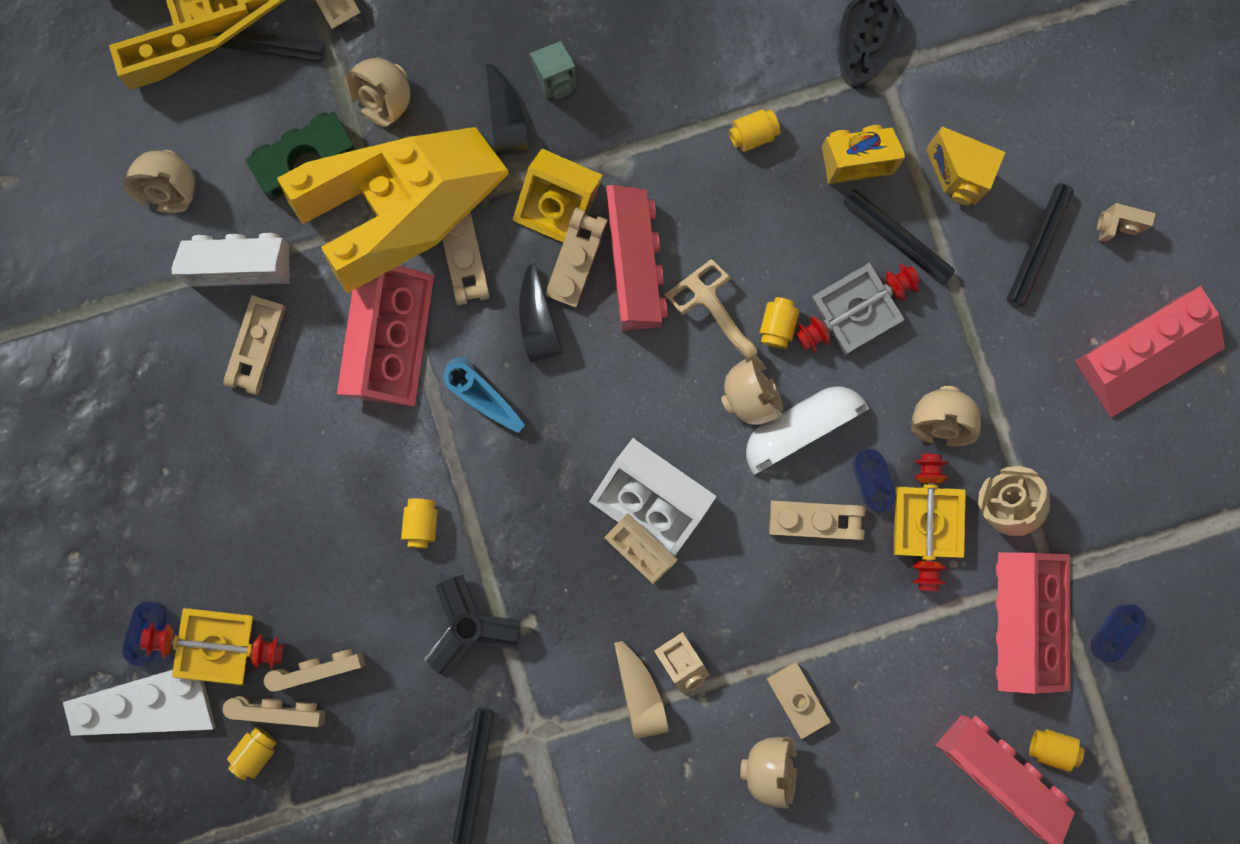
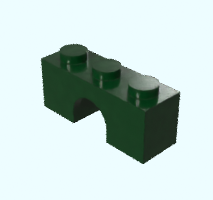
[245,111,356,202]

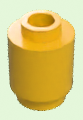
[729,109,781,152]
[759,297,800,349]
[401,498,438,549]
[227,726,278,780]
[1029,729,1084,772]

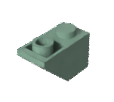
[530,41,577,99]

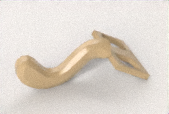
[664,259,758,358]

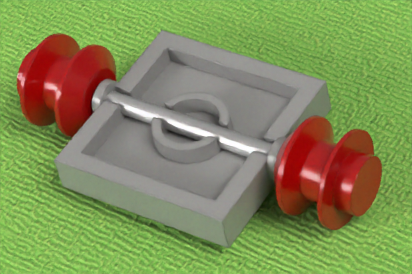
[795,263,921,355]

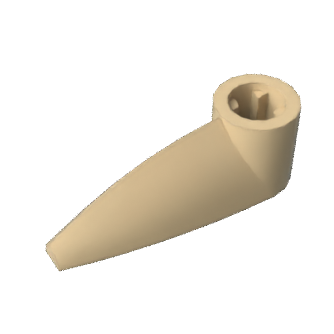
[614,641,669,740]

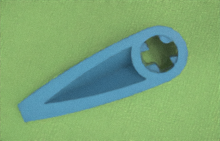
[443,357,525,433]

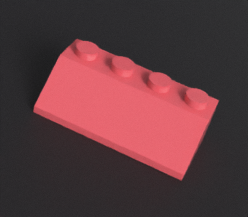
[606,185,668,331]
[337,265,434,406]
[1075,286,1225,418]
[996,553,1070,694]
[935,715,1075,844]

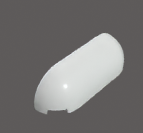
[746,386,870,475]

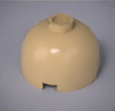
[344,57,411,127]
[124,150,195,213]
[721,355,784,425]
[911,386,981,447]
[978,466,1050,536]
[740,737,797,809]

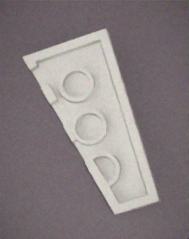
[63,670,216,736]

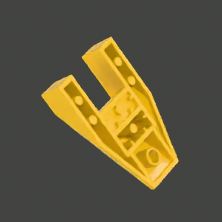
[109,0,286,90]
[277,127,509,294]

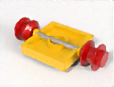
[894,454,966,591]
[140,608,284,686]

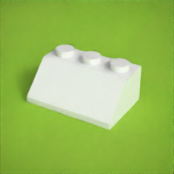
[172,233,290,287]
[589,438,716,556]

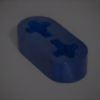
[853,449,896,512]
[122,601,168,666]
[1091,604,1146,662]

